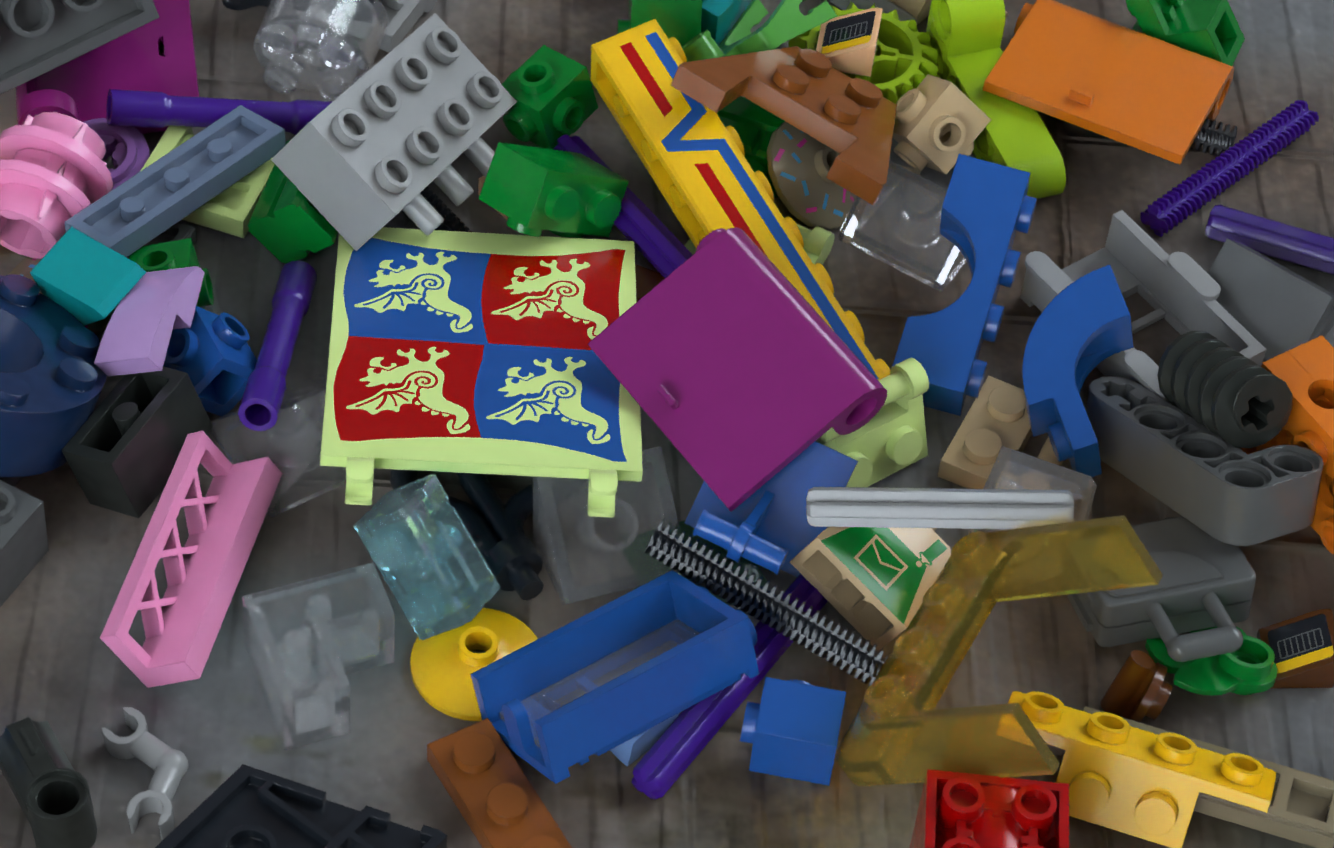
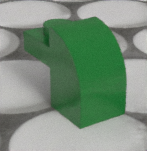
[1126,0,1245,66]

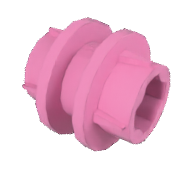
[0,112,113,259]

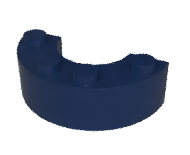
[0,274,106,477]

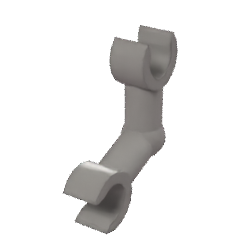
[102,707,189,841]

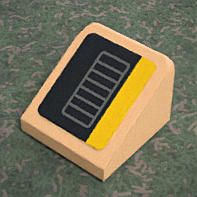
[816,8,883,77]

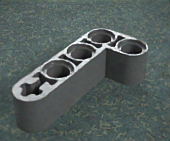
[1086,376,1324,546]

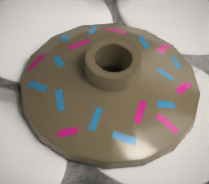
[767,121,860,230]

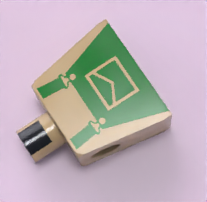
[790,527,952,651]

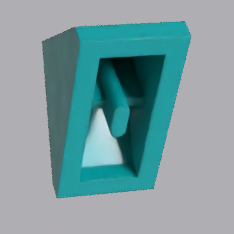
[30,227,146,326]

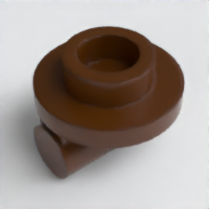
[1100,650,1173,722]

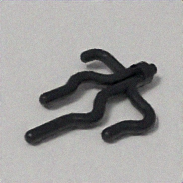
[376,469,583,600]

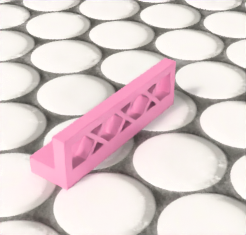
[100,431,283,688]

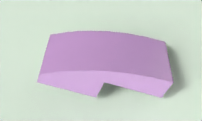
[94,266,205,376]

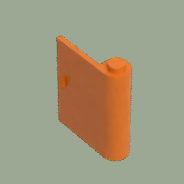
[983,0,1235,165]

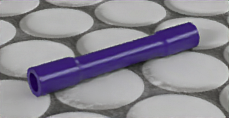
[106,89,333,135]
[238,261,317,431]

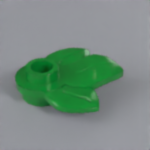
[1145,626,1278,695]

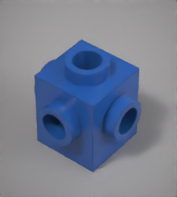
[163,306,257,417]

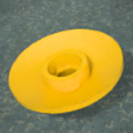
[410,607,538,721]

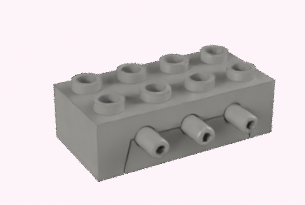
[271,13,517,251]

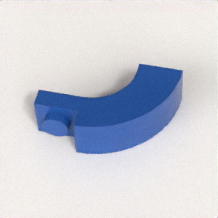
[1022,264,1134,481]

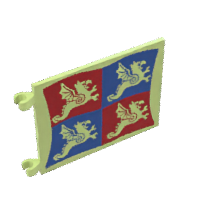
[320,227,643,518]

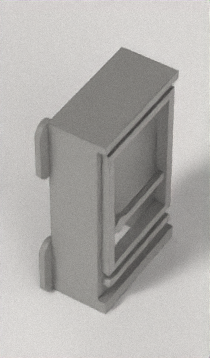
[1020,210,1267,418]

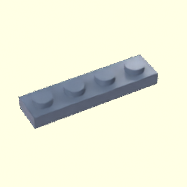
[65,105,286,257]

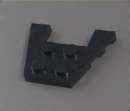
[155,764,447,848]

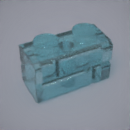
[353,474,501,640]

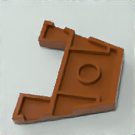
[670,46,897,205]

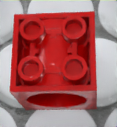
[910,769,1069,848]

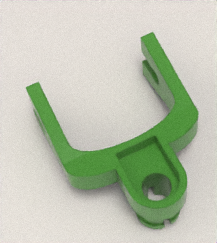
[682,0,837,62]

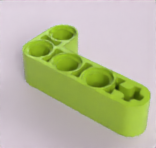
[926,0,1066,199]

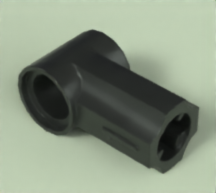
[0,717,98,848]

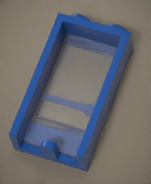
[470,570,759,784]

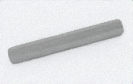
[806,487,1074,530]

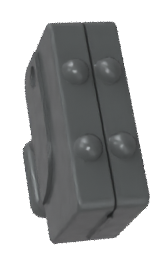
[1063,516,1256,662]

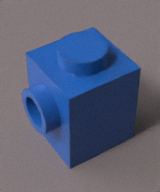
[740,677,846,786]

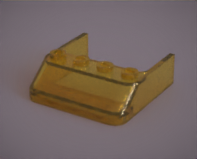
[835,515,1163,786]

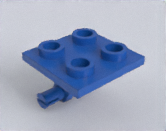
[684,441,858,577]

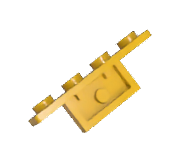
[999,691,1276,848]

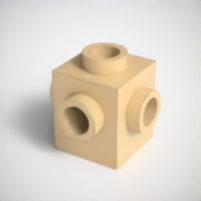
[893,74,991,175]

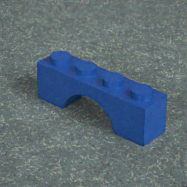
[892,154,1037,416]

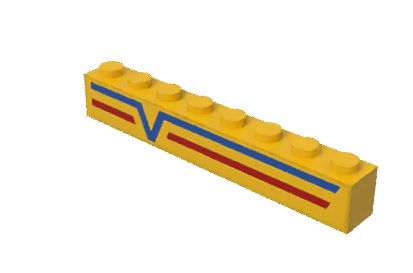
[591,19,891,380]

